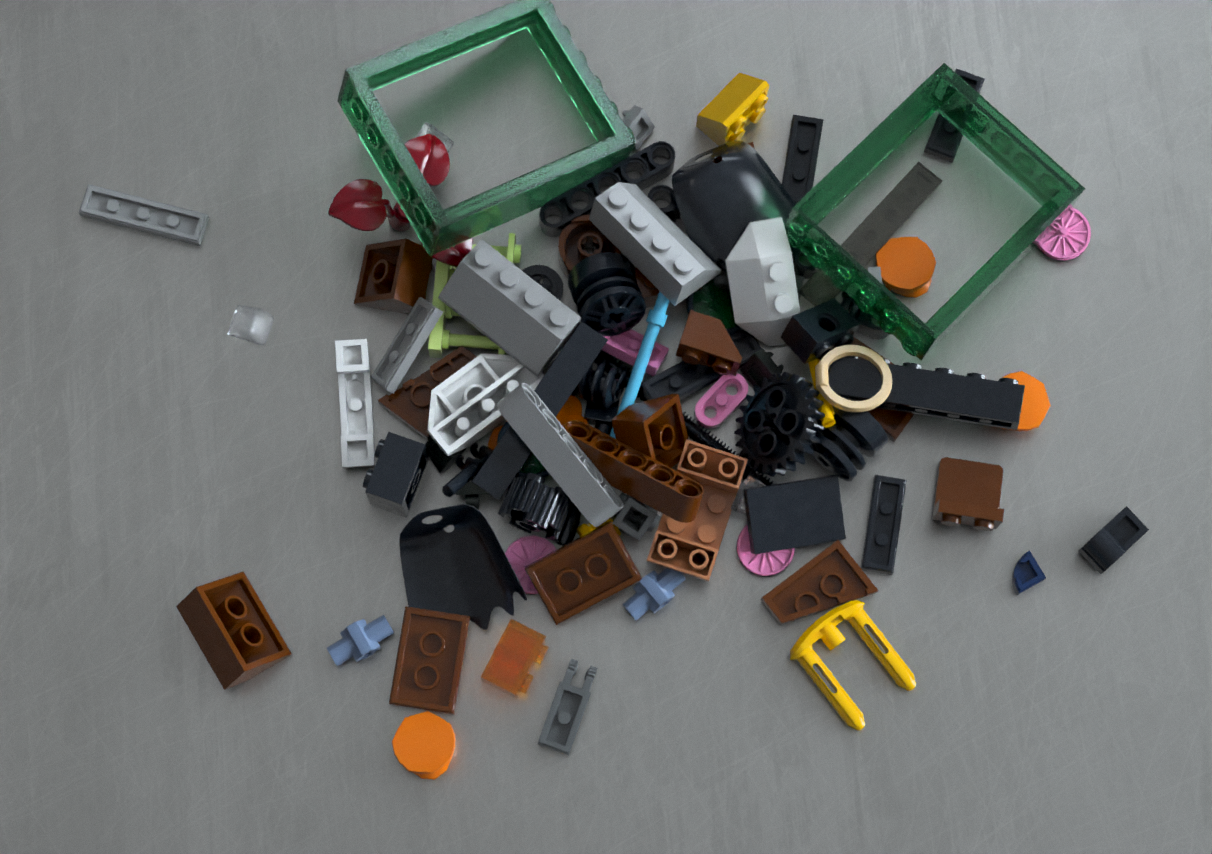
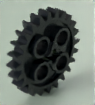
[734,372,825,477]

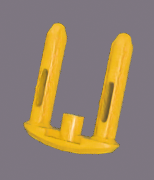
[790,600,916,731]

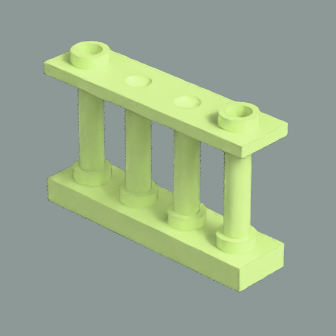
[428,233,521,358]

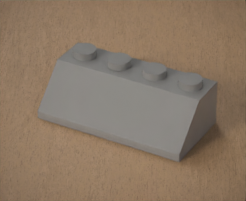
[589,182,721,306]
[438,239,581,377]

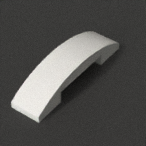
[335,339,375,468]

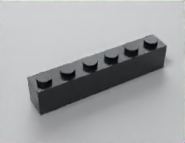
[828,356,1025,430]

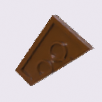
[378,346,477,440]
[761,540,878,625]

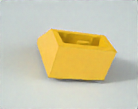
[696,73,769,146]

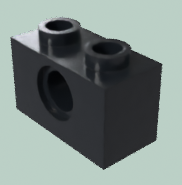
[780,298,860,364]

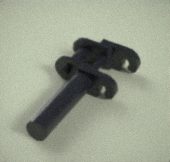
[442,443,493,497]

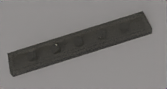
[798,162,942,306]

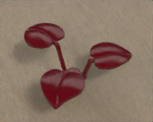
[328,134,473,267]

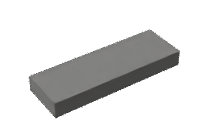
[371,297,443,394]

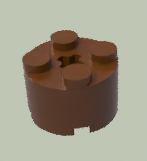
[558,215,621,279]

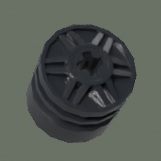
[568,252,646,337]
[810,396,888,481]

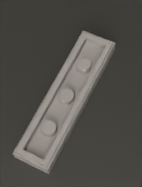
[79,184,209,246]

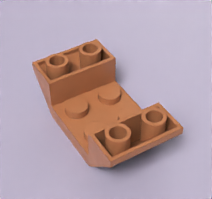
[647,439,748,582]

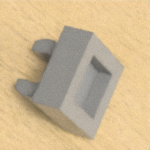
[612,105,655,150]

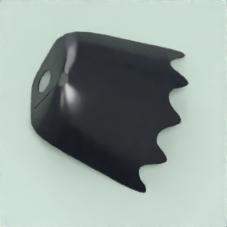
[672,140,808,263]
[399,504,527,630]

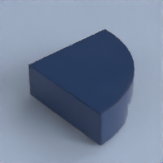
[1012,550,1046,595]

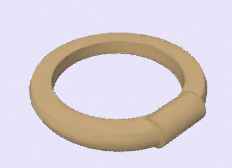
[815,345,892,413]

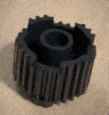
[498,473,573,541]

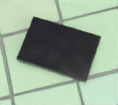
[743,475,846,554]

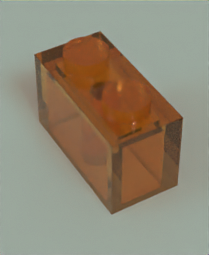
[481,619,549,699]

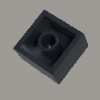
[363,431,429,518]

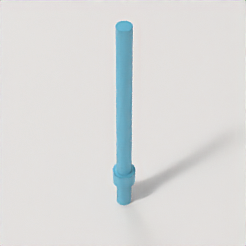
[610,291,669,439]

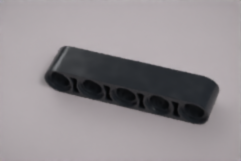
[539,141,675,237]

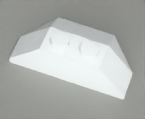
[725,217,800,347]
[427,354,544,456]

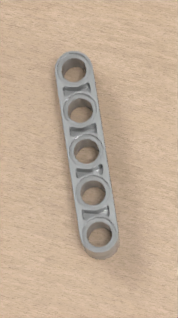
[497,383,624,527]

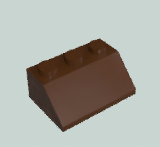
[176,571,292,690]

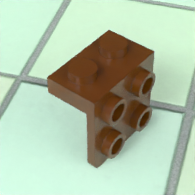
[932,457,1004,531]

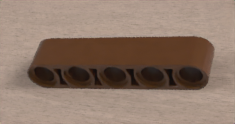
[564,420,704,523]

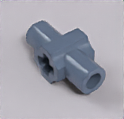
[622,568,686,621]
[327,615,394,666]

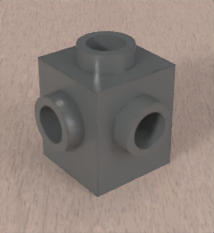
[612,492,660,541]

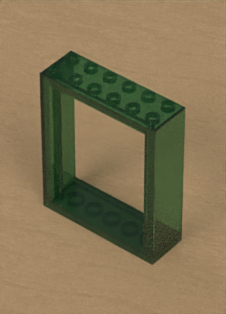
[337,0,636,256]
[784,63,1085,361]

